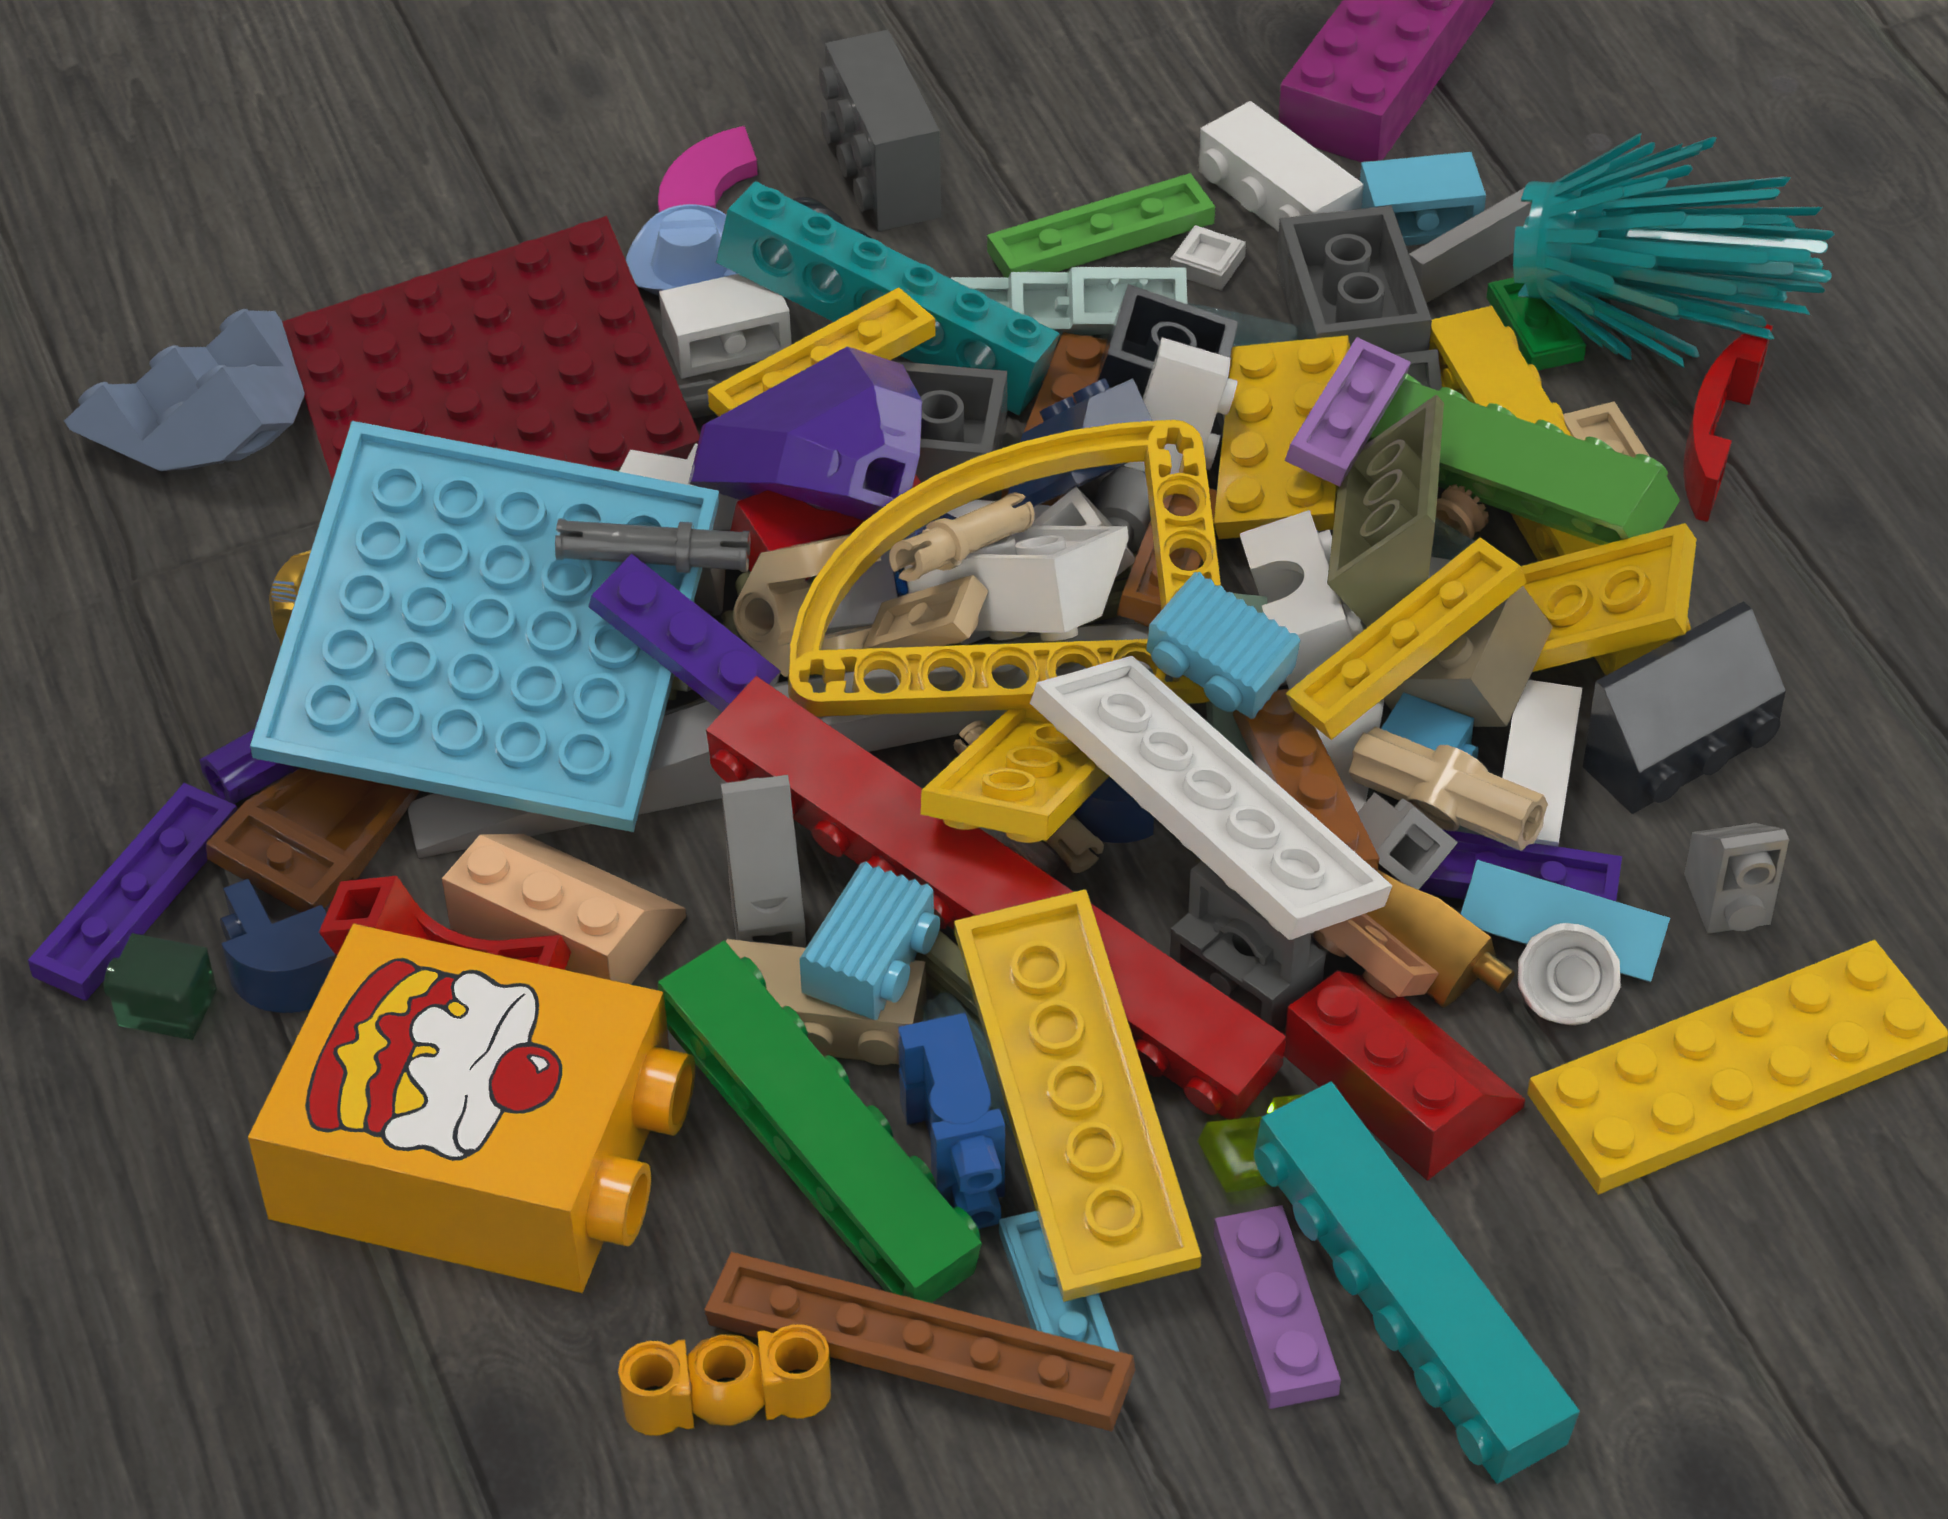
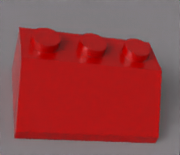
[1284,971,1525,1181]

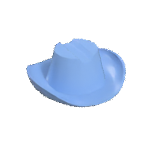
[626,204,737,296]

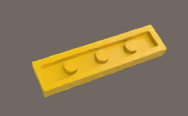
[708,287,936,416]
[1286,538,1527,740]

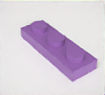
[1285,337,1411,487]
[1214,1205,1341,1409]

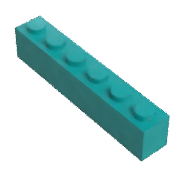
[1254,1081,1580,1484]

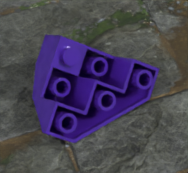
[688,346,922,521]

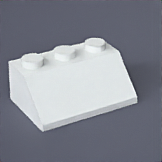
[905,526,1129,641]

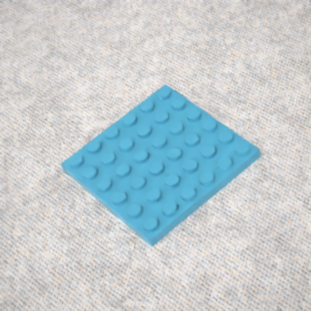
[250,421,719,832]

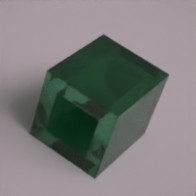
[104,933,217,1040]

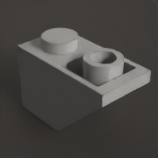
[1684,823,1789,934]

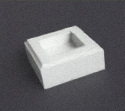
[1170,226,1246,291]

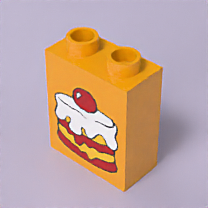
[248,924,695,1293]

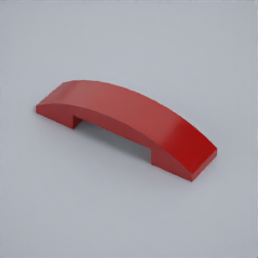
[1684,324,1773,522]

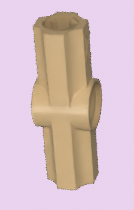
[1348,726,1548,851]

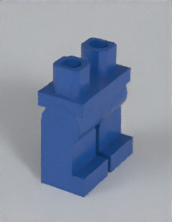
[898,1013,1005,1229]

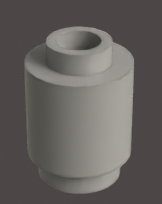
[1093,467,1151,553]

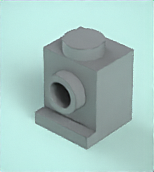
[1358,792,1458,890]

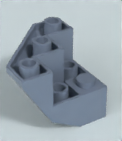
[64,309,305,471]

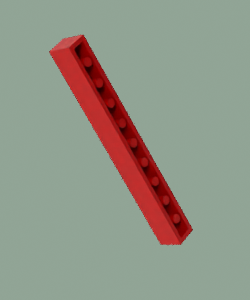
[706,676,1286,1124]

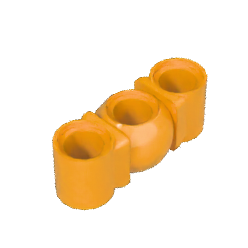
[618,1324,832,1436]

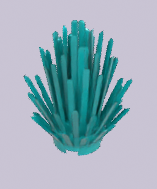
[1513,133,1835,368]

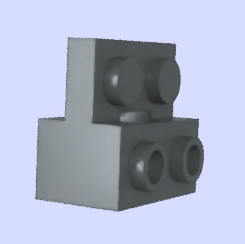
[1170,861,1325,1032]

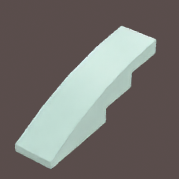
[951,267,1187,336]

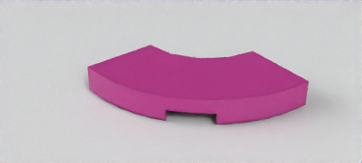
[658,126,758,212]

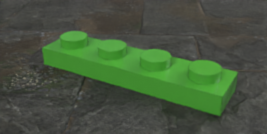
[987,173,1215,278]

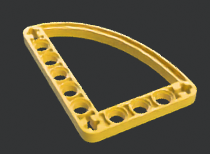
[788,419,1221,717]

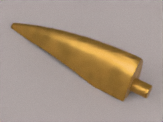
[1366,870,1515,1008]

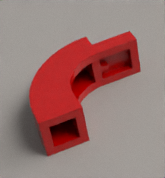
[319,876,572,970]

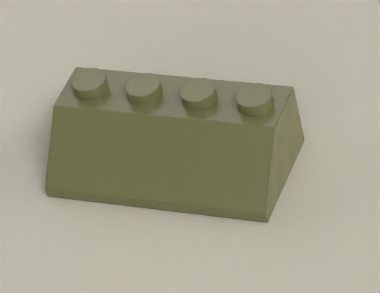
[1327,395,1444,627]

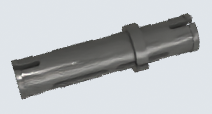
[555,518,751,573]

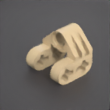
[734,534,882,677]

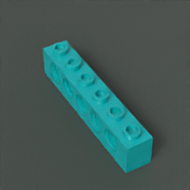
[716,181,1060,415]

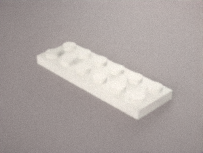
[1030,656,1392,940]

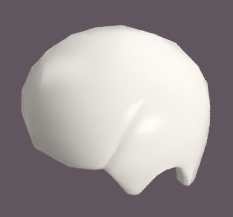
[1518,923,1621,1025]

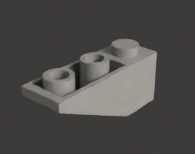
[721,775,806,948]

